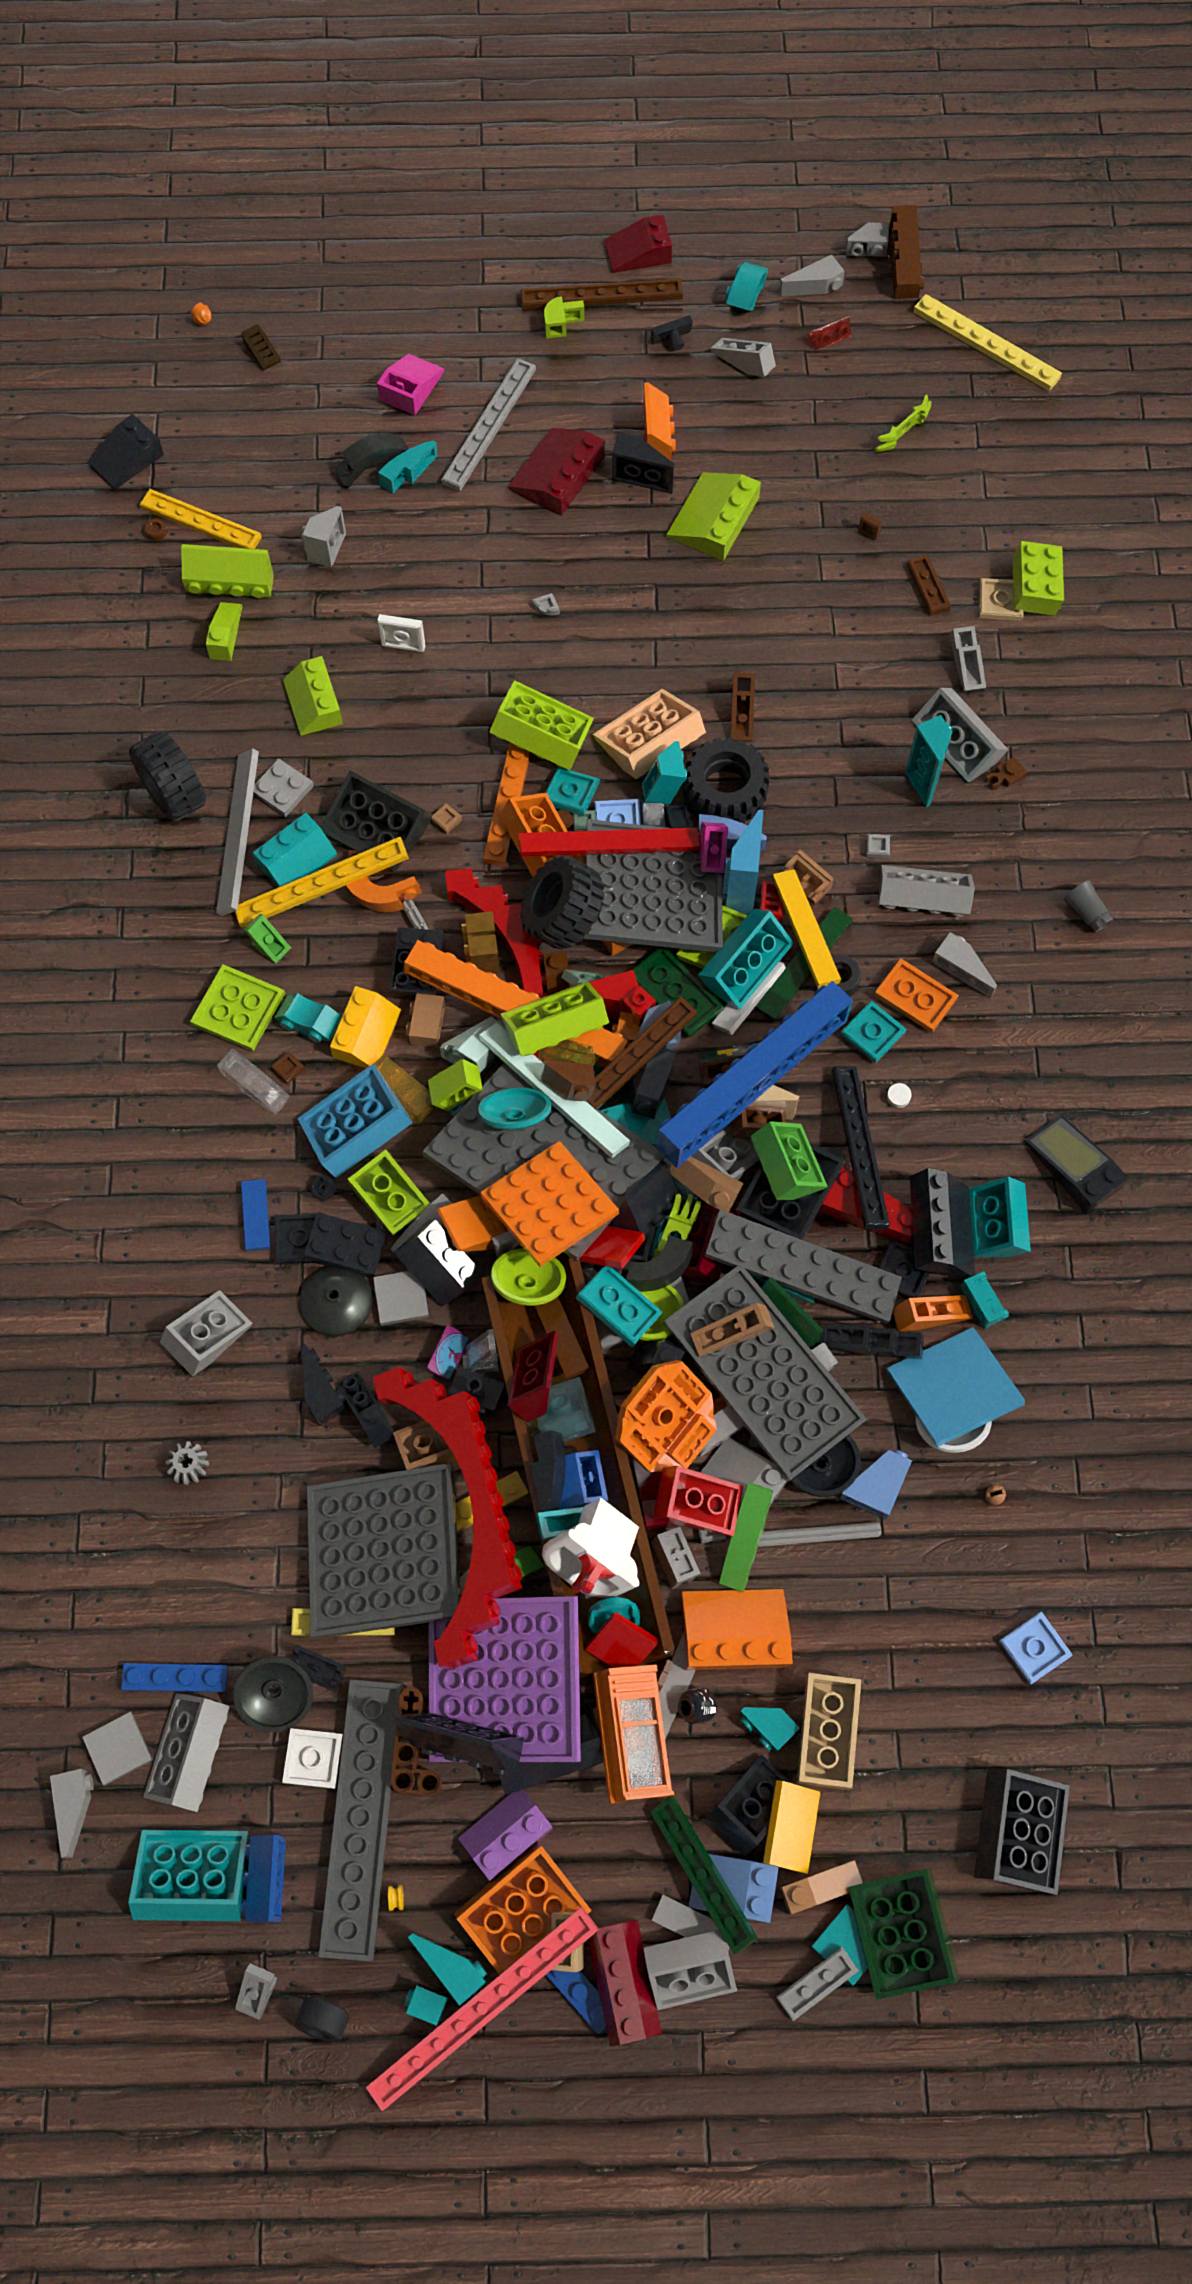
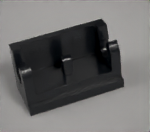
[293,1645,347,1693]

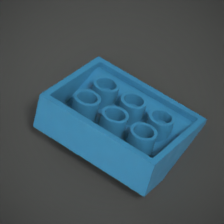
[722,810,763,915]
[298,1063,413,1178]

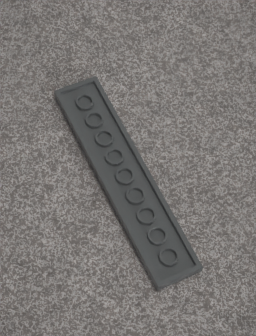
[319,1680,403,1962]

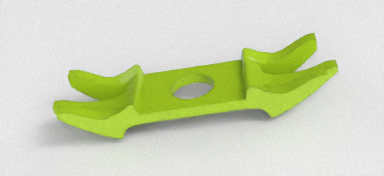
[874,395,932,452]
[652,1194,701,1260]

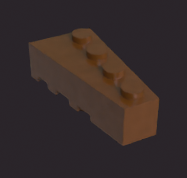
[888,205,924,299]

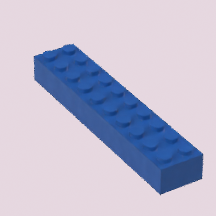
[657,981,853,1168]

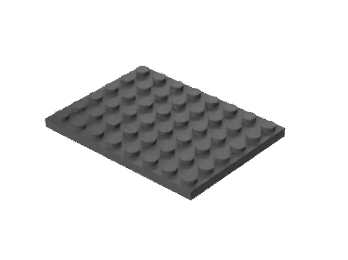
[423,1062,665,1261]

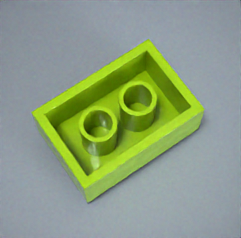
[1012,541,1064,616]

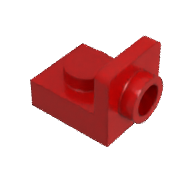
[623,986,656,1027]

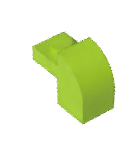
[544,296,584,339]

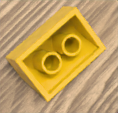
[330,986,401,1068]

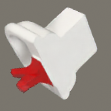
[542,1498,639,1598]

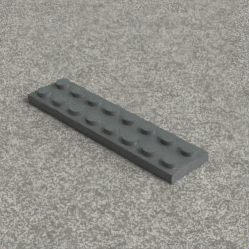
[704,1210,902,1324]

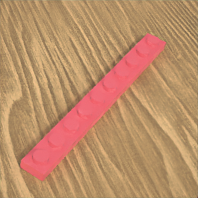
[366,1907,599,2111]

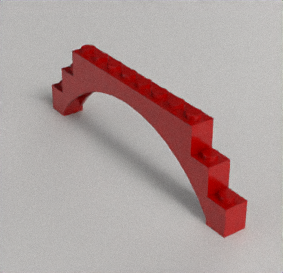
[445,868,556,1064]
[373,1367,522,1670]

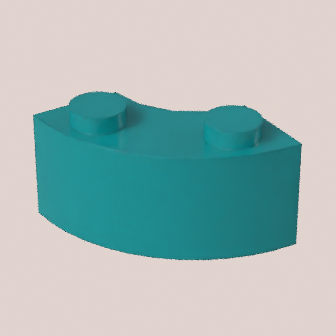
[725,261,769,311]
[274,993,342,1043]

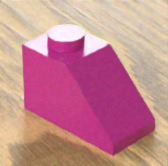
[699,821,728,873]

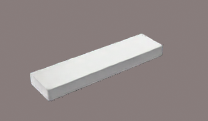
[712,962,786,1036]

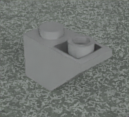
[846,222,888,257]

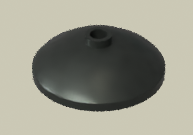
[299,1266,373,1337]
[234,1656,313,1732]

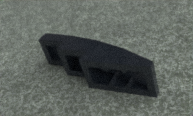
[819,1324,924,1359]

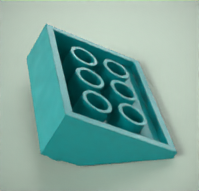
[128,1830,249,1921]

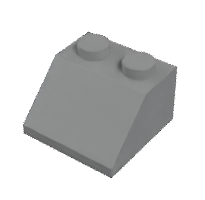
[301,506,346,567]

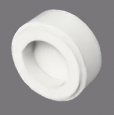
[887,1083,911,1108]

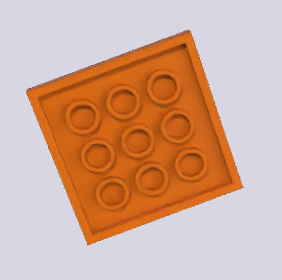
[480,1141,619,1268]

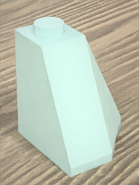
[440,1017,507,1078]

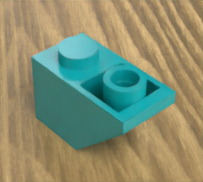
[739,1707,800,1753]

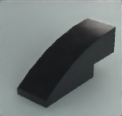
[530,1430,566,1512]

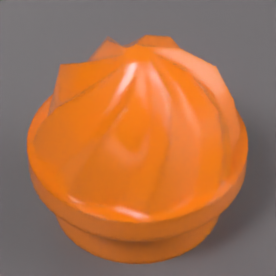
[190,303,211,325]

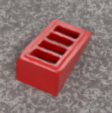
[759,881,783,925]

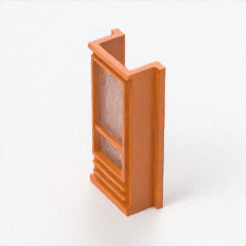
[593,1665,674,1804]

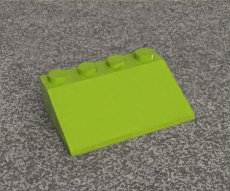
[666,472,761,561]
[489,680,594,770]

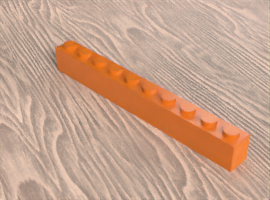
[404,940,628,1068]

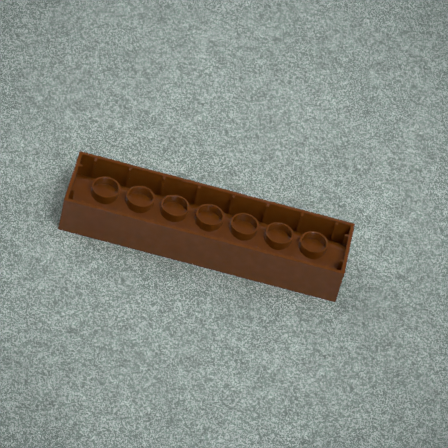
[482,1258,675,1680]

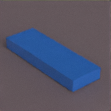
[241,1179,271,1252]

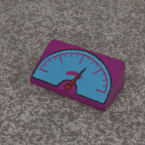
[427,1325,471,1382]

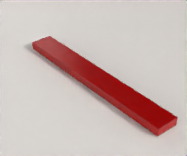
[518,828,701,857]

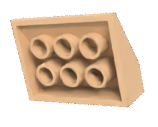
[593,689,706,779]

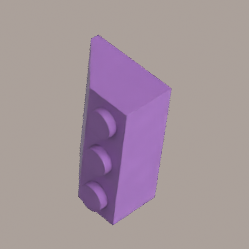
[458,1789,553,1881]

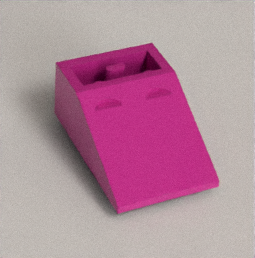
[377,354,445,415]

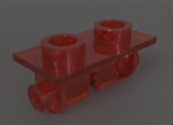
[808,316,851,350]

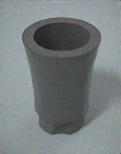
[1064,880,1113,933]

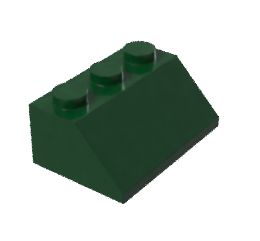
[761,1277,823,1350]

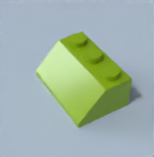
[283,656,343,736]

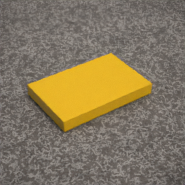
[763,1780,820,1874]

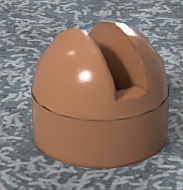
[985,1484,1006,1506]

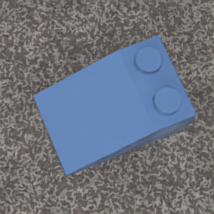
[689,1854,779,1924]

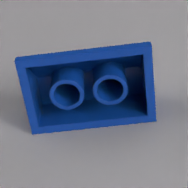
[241,1835,286,1922]

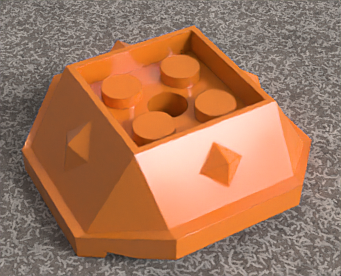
[615,1360,717,1472]

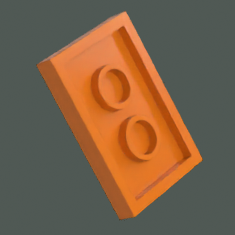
[874,959,959,1033]

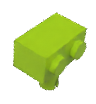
[428,1059,483,1111]

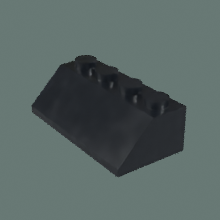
[499,1705,604,1795]

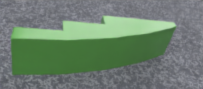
[719,1482,773,1592]

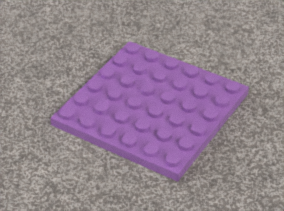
[429,1596,581,1762]

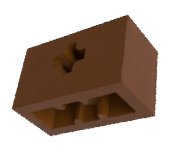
[731,1106,787,1139]

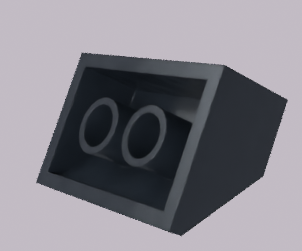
[611,1160,678,1239]
[393,1220,483,1306]

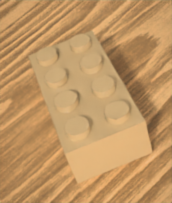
[796,1673,861,1790]

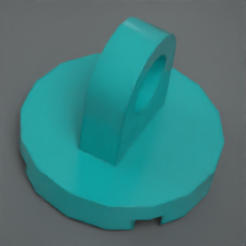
[588,1596,640,1634]

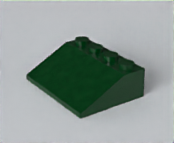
[849,1868,960,2000]

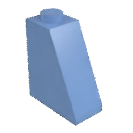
[840,1450,912,1520]

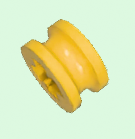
[388,1885,404,1911]

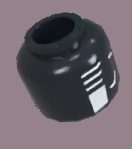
[678,1688,717,1724]

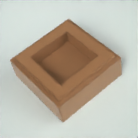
[431,803,462,834]

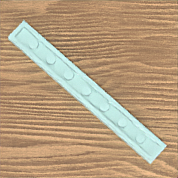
[479,1022,630,1158]

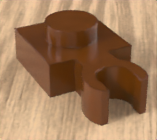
[986,756,1027,790]

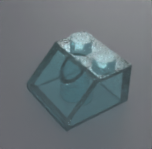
[537,1377,596,1442]

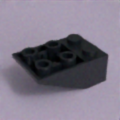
[390,927,445,995]

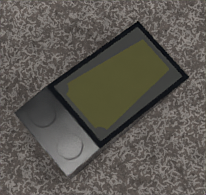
[1025,1114,1129,1214]

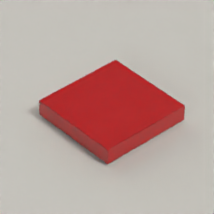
[579,1226,645,1269]
[585,1612,658,1668]

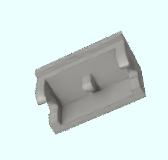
[651,1526,701,1589]

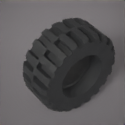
[129,731,206,821]
[683,737,770,823]
[520,855,604,949]

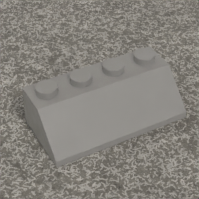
[912,687,1008,782]
[878,865,975,916]
[143,1693,229,1812]

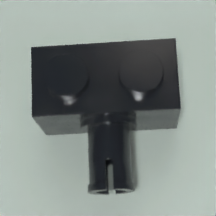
[448,1367,506,1417]

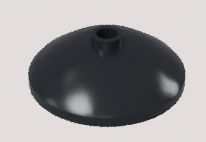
[791,1435,861,1497]

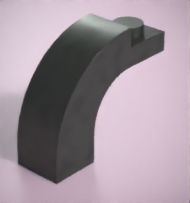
[335,433,409,487]
[613,1236,693,1292]

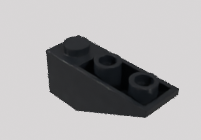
[302,1344,346,1426]
[337,1371,394,1448]

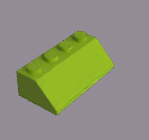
[181,544,274,598]
[501,981,609,1056]

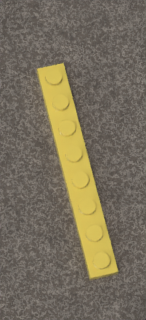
[913,294,1062,391]

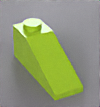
[206,602,242,661]

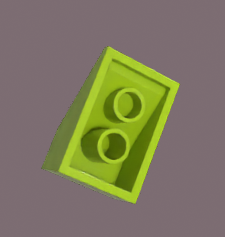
[348,1150,430,1235]

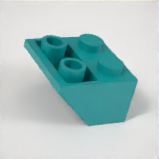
[642,741,687,804]

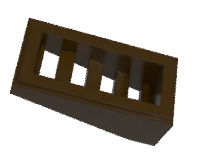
[241,324,281,371]

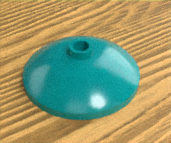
[478,1088,551,1131]

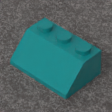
[253,813,337,887]
[969,1177,1031,1258]

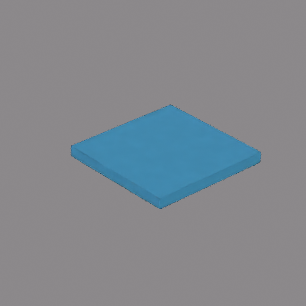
[887,1327,1025,1447]

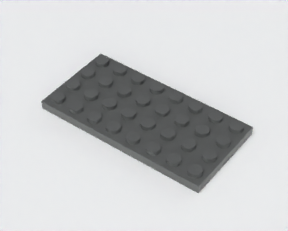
[663,1266,867,1481]

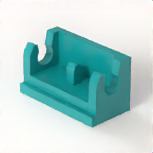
[960,1272,1009,1329]

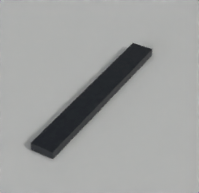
[832,1066,890,1229]

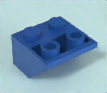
[558,1450,608,1510]

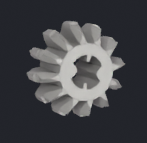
[165,1441,209,1485]

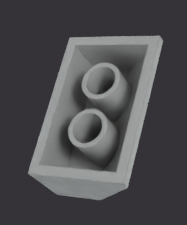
[644,1930,737,2010]

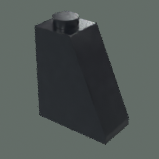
[624,1047,677,1119]
[627,1335,688,1376]

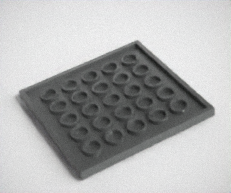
[584,819,723,952]
[307,1463,461,1639]

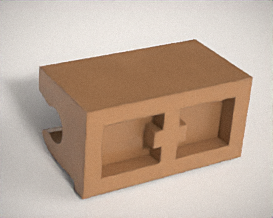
[783,850,834,904]

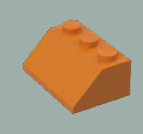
[643,383,676,461]

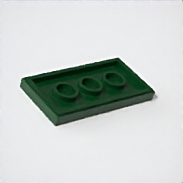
[633,946,724,1039]

